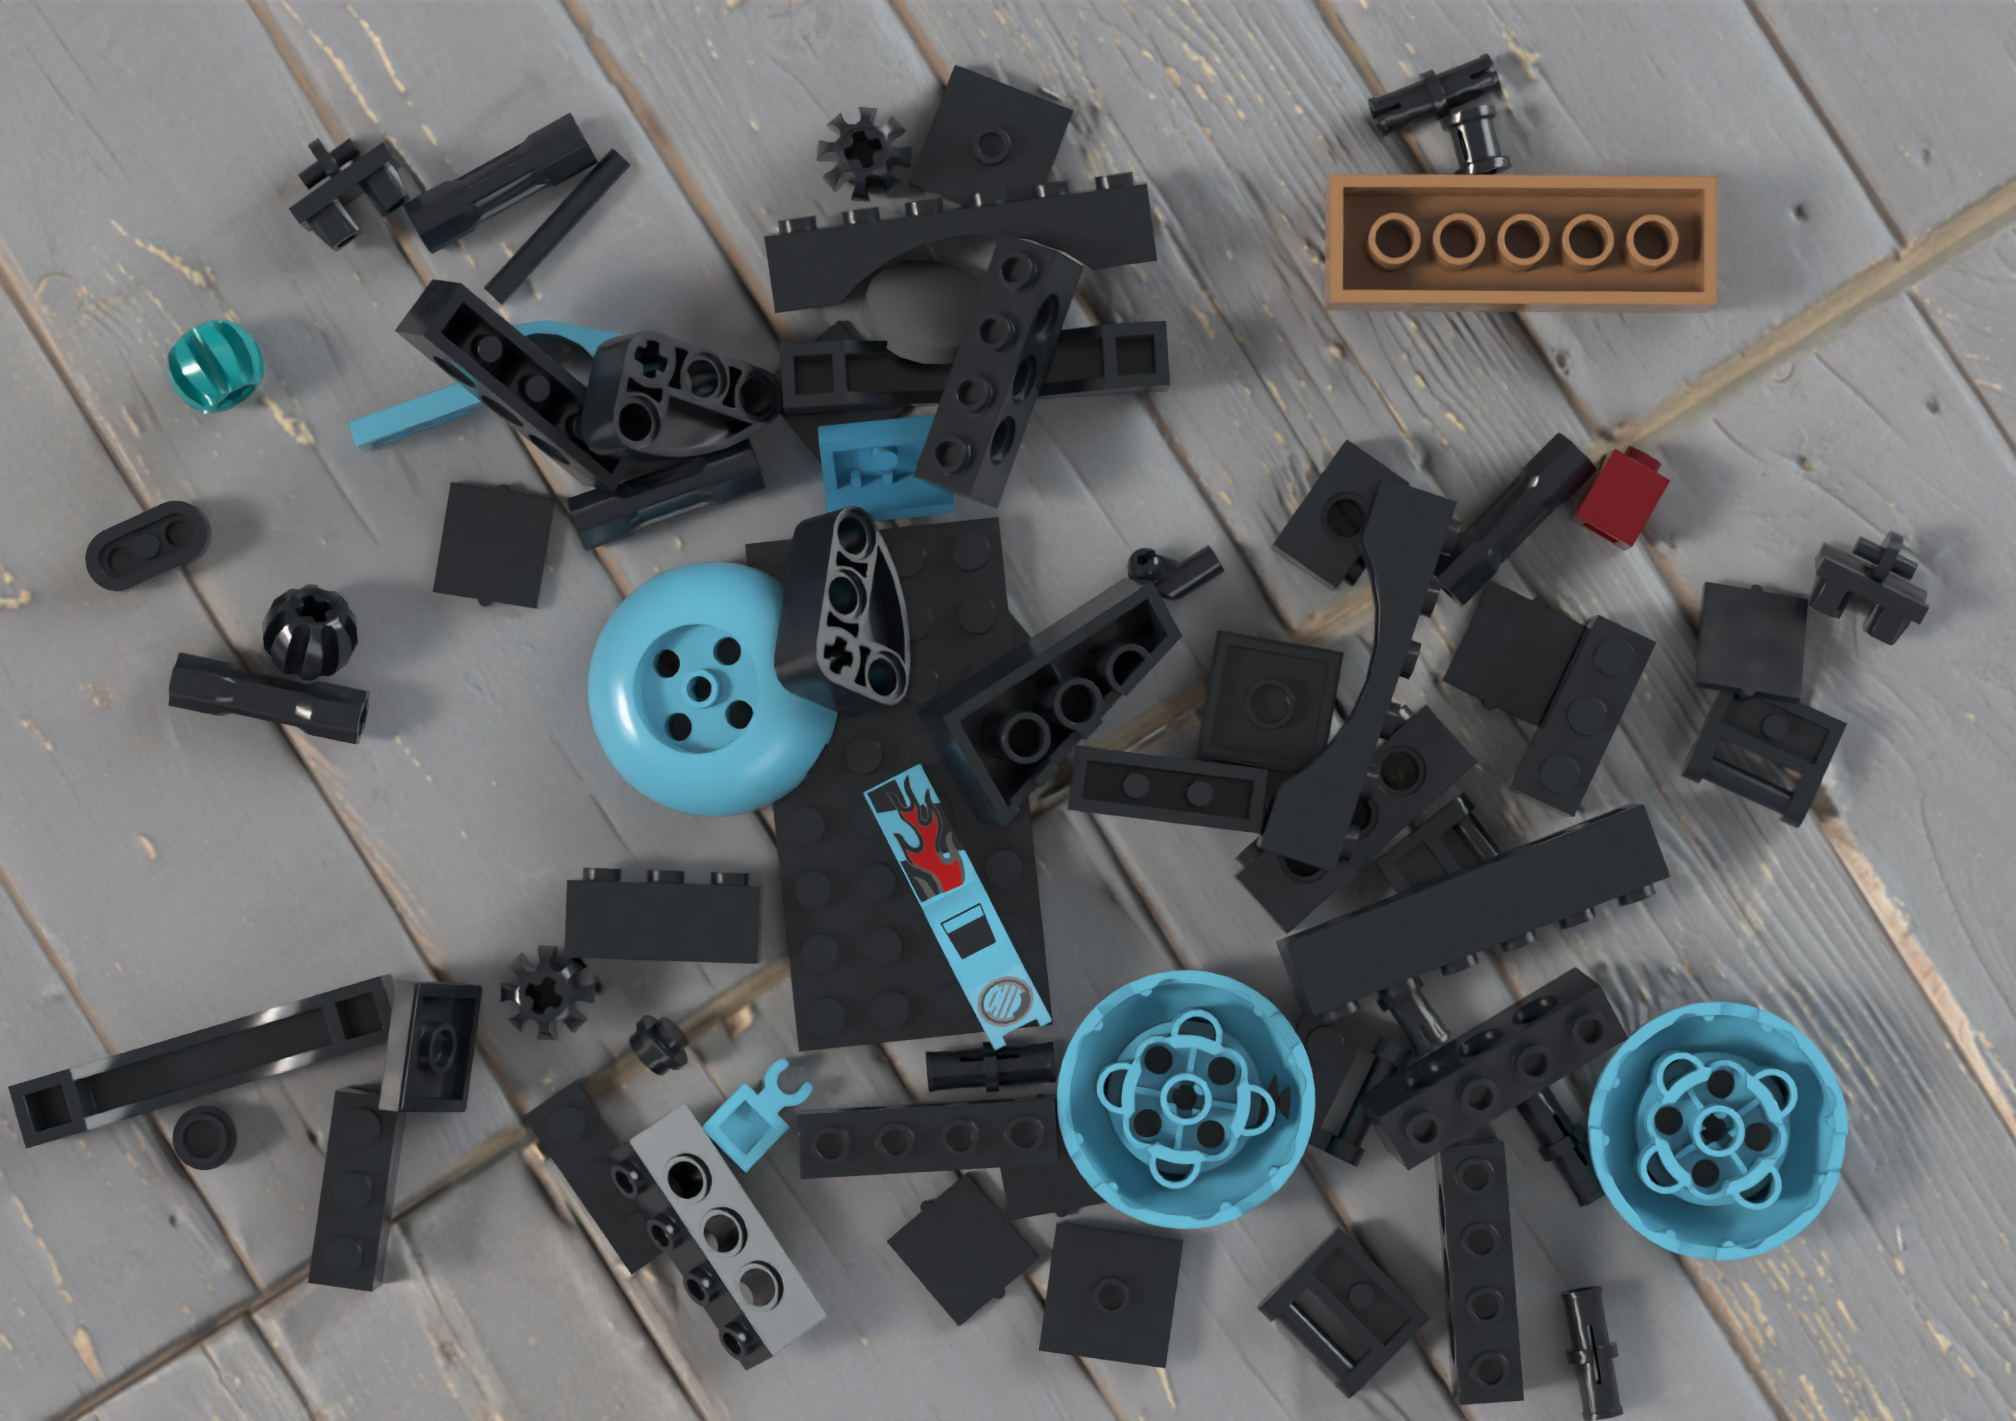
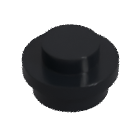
[629,1015,688,1076]
[172,1106,238,1170]

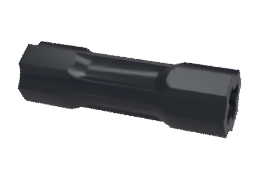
[403,112,598,254]
[1432,432,1597,607]
[567,438,767,551]
[168,652,370,744]

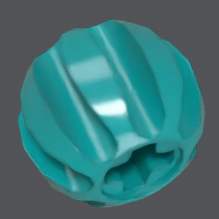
[167,319,264,414]

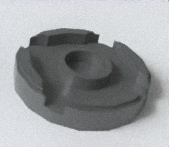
[863,260,981,364]

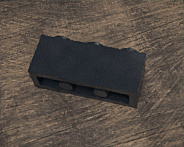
[1508,615,1657,817]
[1067,746,1269,834]
[564,868,763,964]
[308,1087,406,1292]

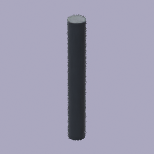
[484,148,631,305]

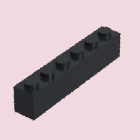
[1275,804,1671,1022]

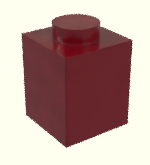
[1570,446,1670,551]

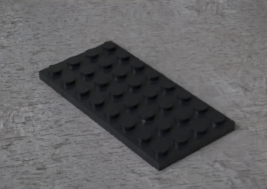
[745,517,1053,1052]

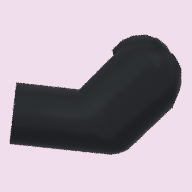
[1127,545,1225,601]

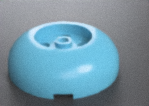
[588,562,838,817]
[1057,970,1315,1229]
[1588,1001,1848,1261]

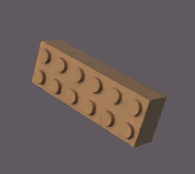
[1325,174,1718,313]

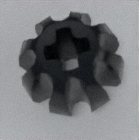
[816,107,912,202]
[262,584,358,681]
[500,945,595,1040]

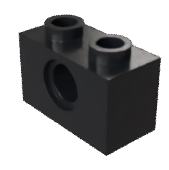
[1270,439,1410,592]

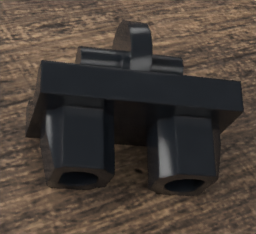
[289,138,411,252]
[1809,531,1929,646]

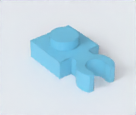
[701,1058,813,1174]

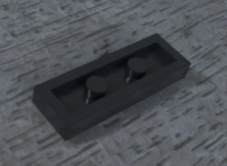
[523,1079,664,1275]

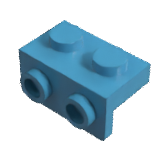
[818,415,955,521]

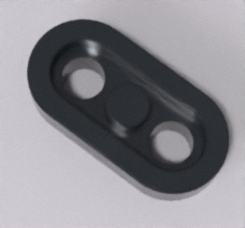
[85,501,212,592]

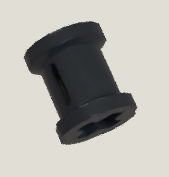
[1440,104,1512,175]

